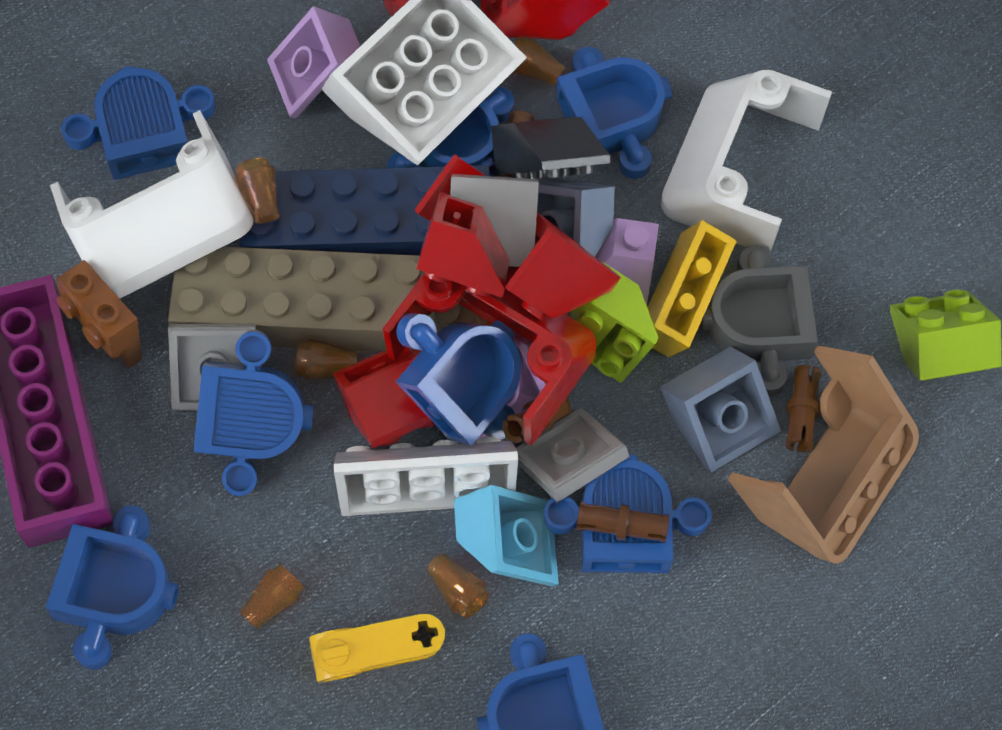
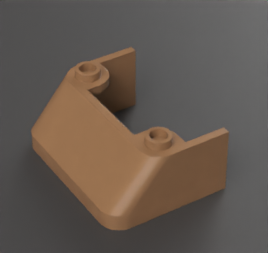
[728,345,919,564]

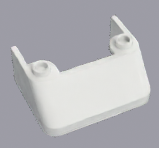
[661,70,832,253]
[50,110,253,298]

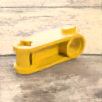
[309,614,445,683]

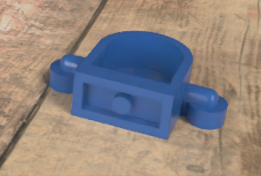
[556,47,672,179]
[61,66,216,180]
[387,87,514,176]
[395,313,521,446]
[193,330,314,496]
[543,454,712,573]
[46,505,179,670]
[476,633,604,730]

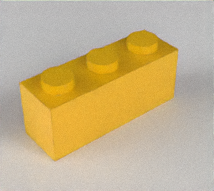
[647,220,737,358]

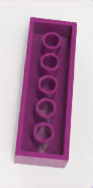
[0,274,113,548]

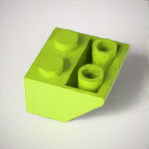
[566,262,658,383]
[890,289,1002,381]

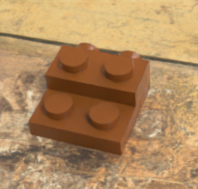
[56,260,142,369]

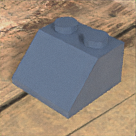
[537,178,615,256]
[660,346,781,473]

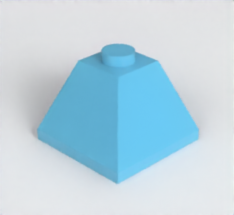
[454,485,559,587]

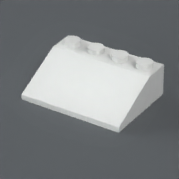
[322,0,527,165]
[334,437,518,516]

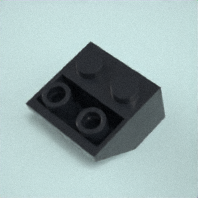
[491,117,610,179]

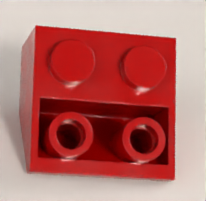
[416,192,509,298]
[332,347,435,448]

